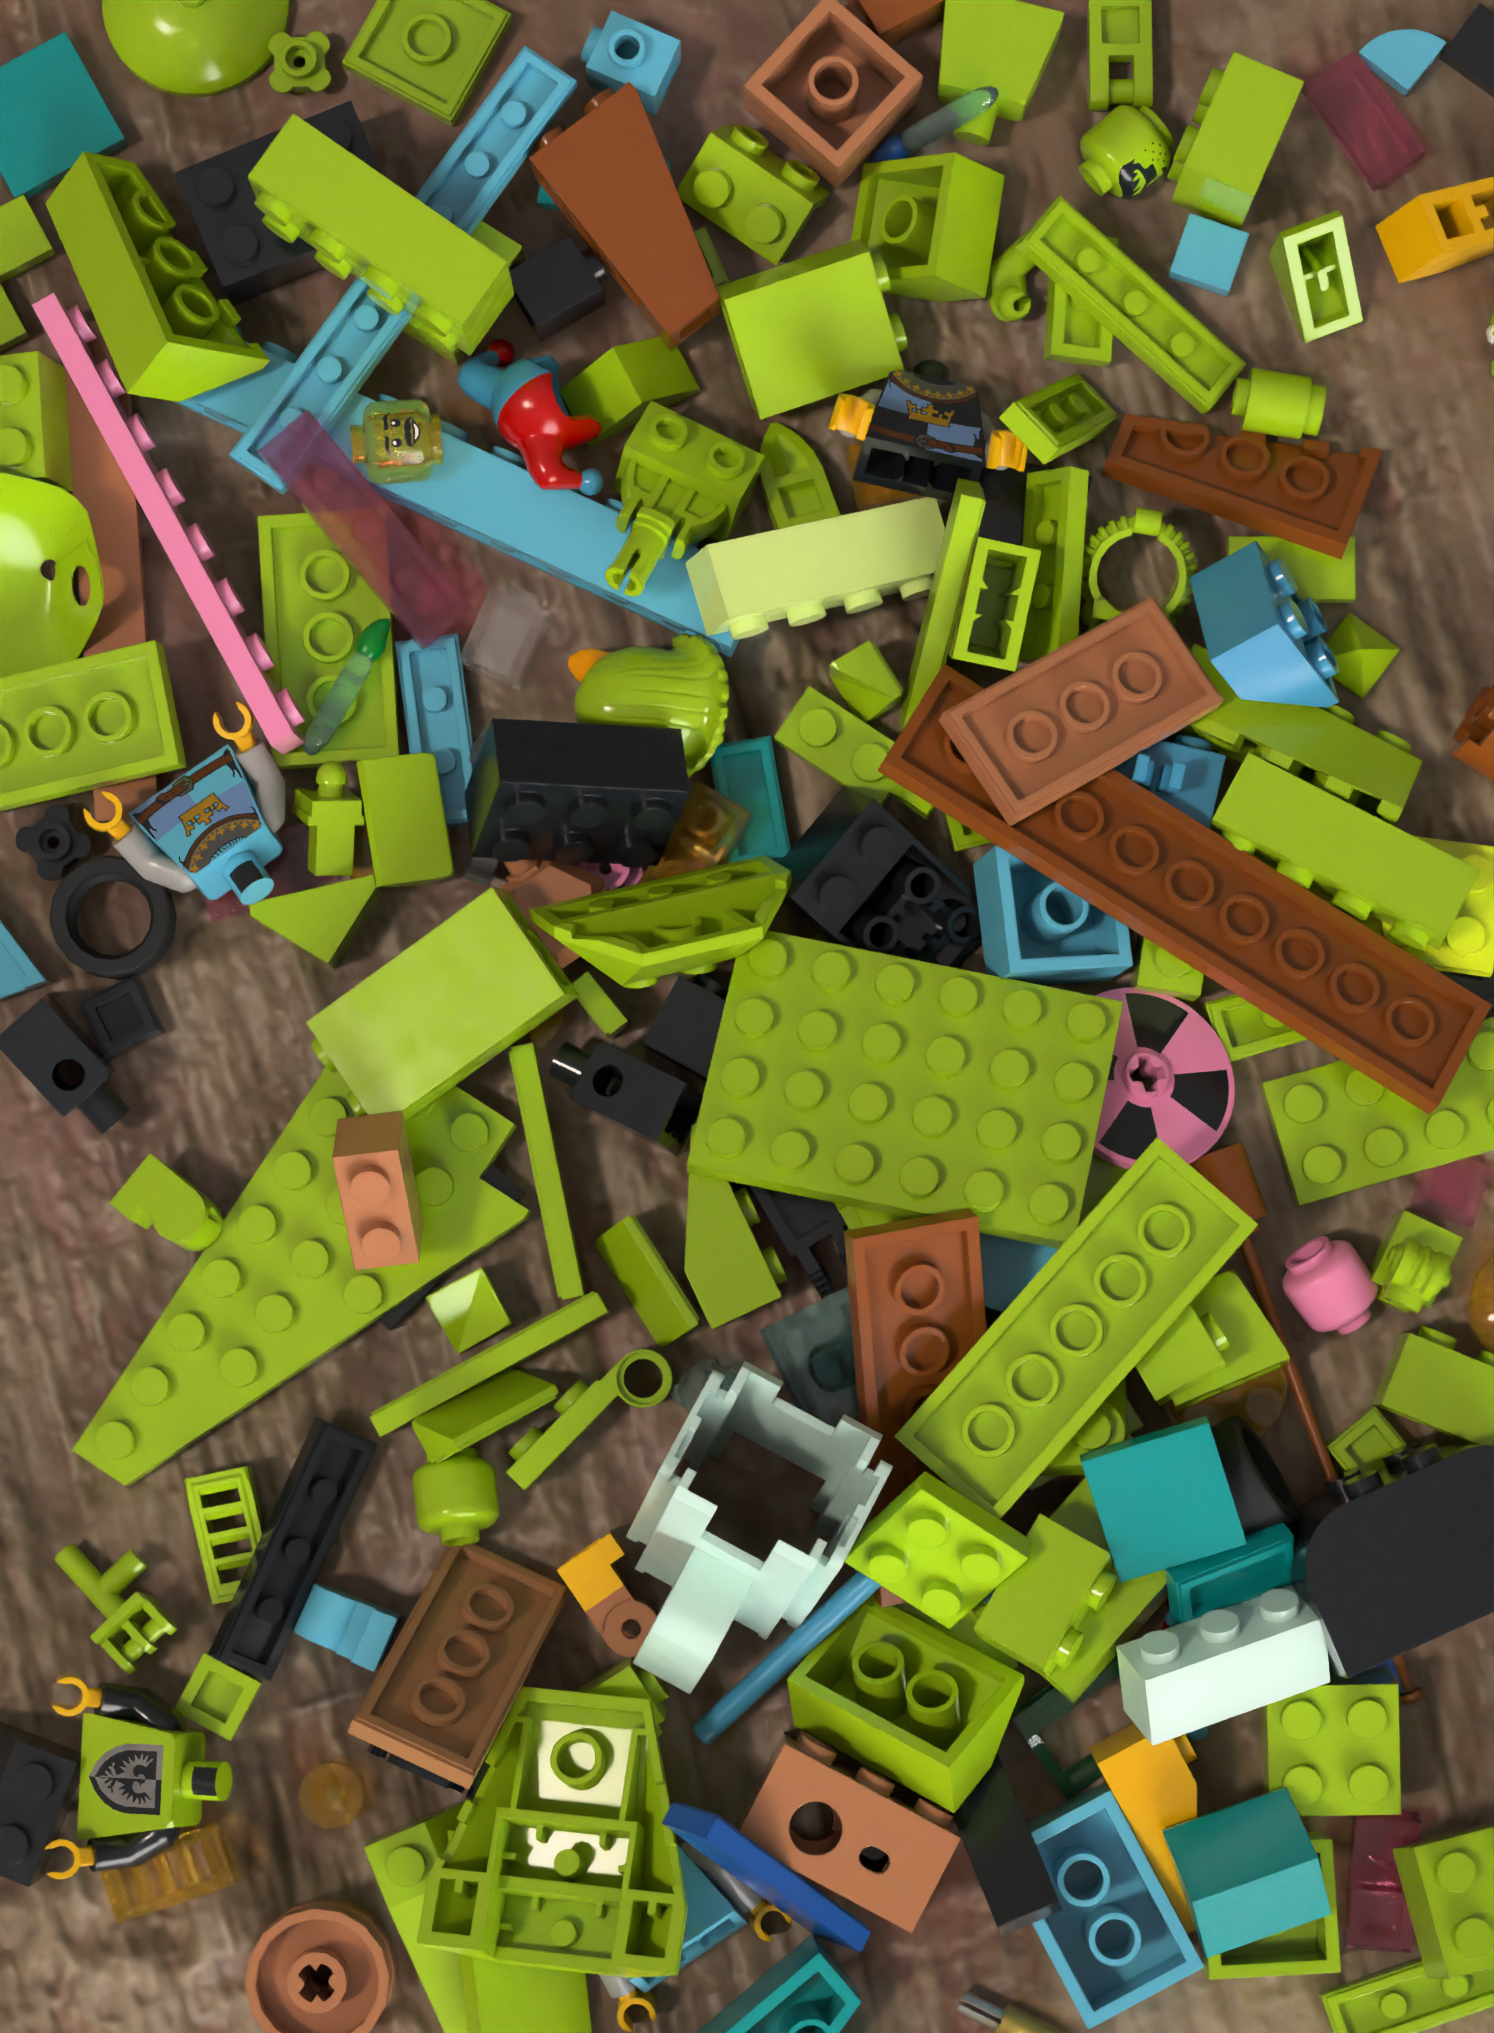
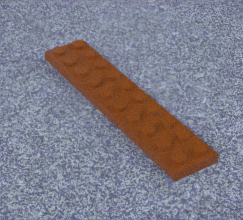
[877,664,1492,1114]

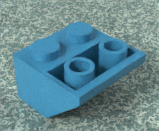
[1189,541,1339,708]

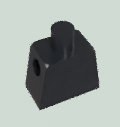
[0,993,130,1135]
[549,1041,703,1157]

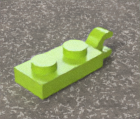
[774,686,935,820]

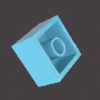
[973,846,1133,985]

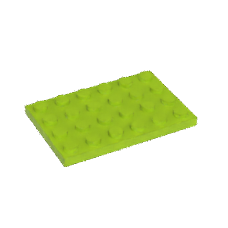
[687,930,1123,1249]

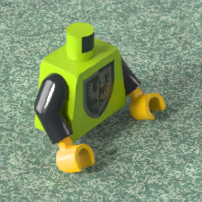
[44,1673,233,1879]

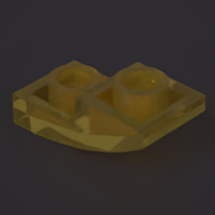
[637,781,752,884]

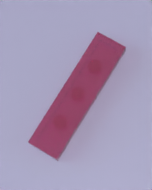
[256,410,472,649]

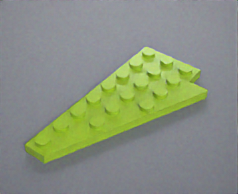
[72,1067,532,1486]

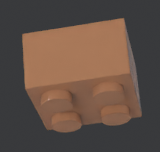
[744,0,923,189]

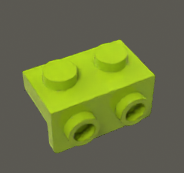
[677,123,830,266]

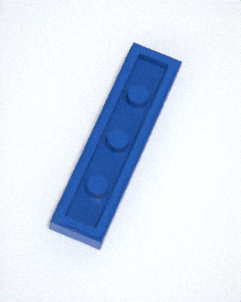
[662,1802,871,1952]

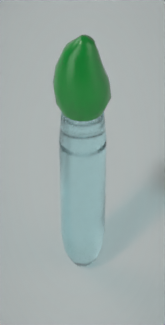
[304,618,391,756]

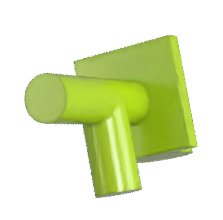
[55,1543,178,1675]

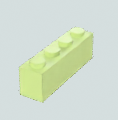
[685,497,945,640]

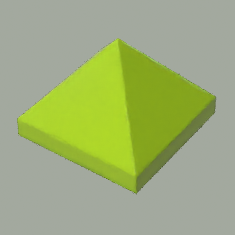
[1326,612,1400,700]

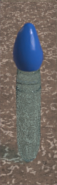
[869,86,999,163]

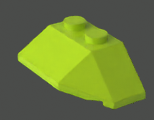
[529,855,792,988]

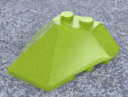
[417,1686,688,1978]

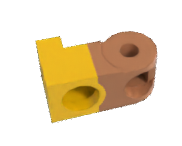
[557,1530,658,1657]

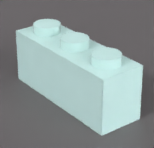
[1116,1585,1330,1746]

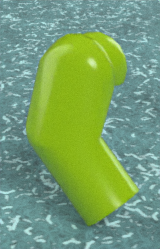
[987,230,1035,322]

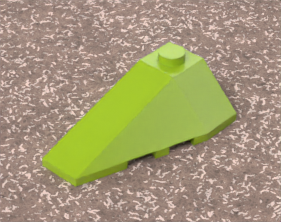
[364,1798,470,2033]

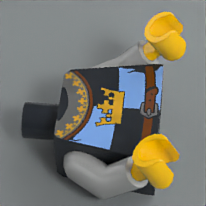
[828,360,1028,502]

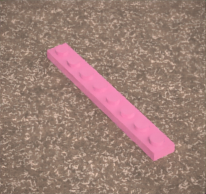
[32,293,305,755]

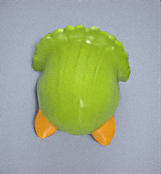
[568,633,729,779]

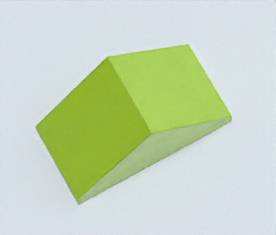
[1268,210,1363,343]
[560,336,700,448]
[249,874,382,969]

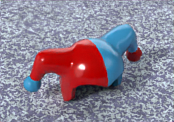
[456,339,604,496]

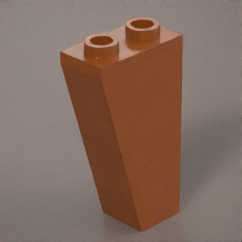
[529,81,720,351]

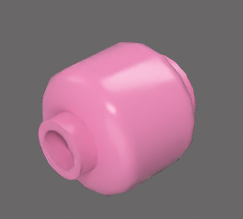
[1282,1236,1379,1335]

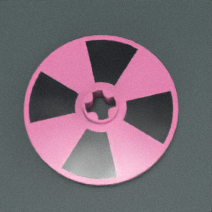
[1093,987,1235,1169]

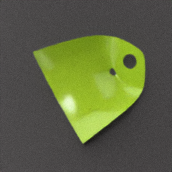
[0,472,104,678]

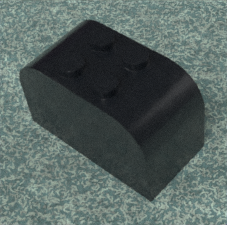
[1287,1442,1494,1678]

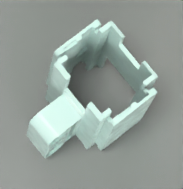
[626,1361,893,1694]

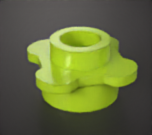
[268,31,331,94]

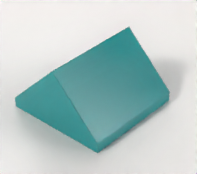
[1161,1787,1331,1958]

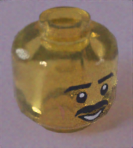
[350,399,443,485]

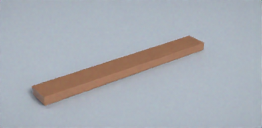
[63,321,160,823]

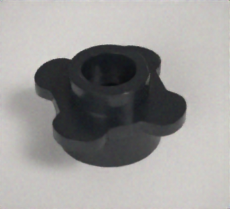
[15,805,92,881]

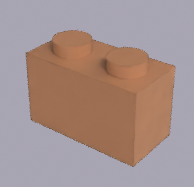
[332,1111,423,1270]

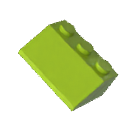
[787,1595,1024,1813]

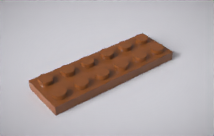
[844,1208,986,1607]

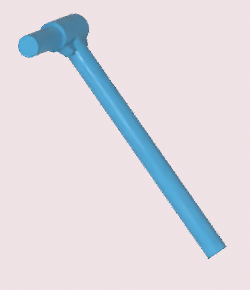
[693,1571,997,1745]

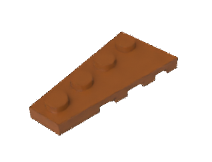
[1102,414,1383,560]

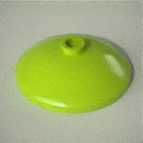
[102,0,290,98]

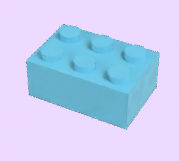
[1027,1782,1204,2030]

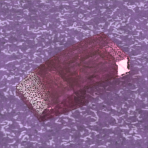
[1345,1810,1422,1953]

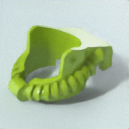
[1079,507,1198,632]

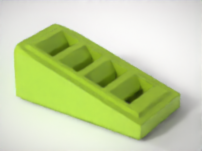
[184,1465,265,1605]

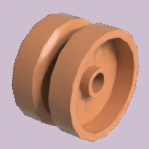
[245,1897,397,2033]

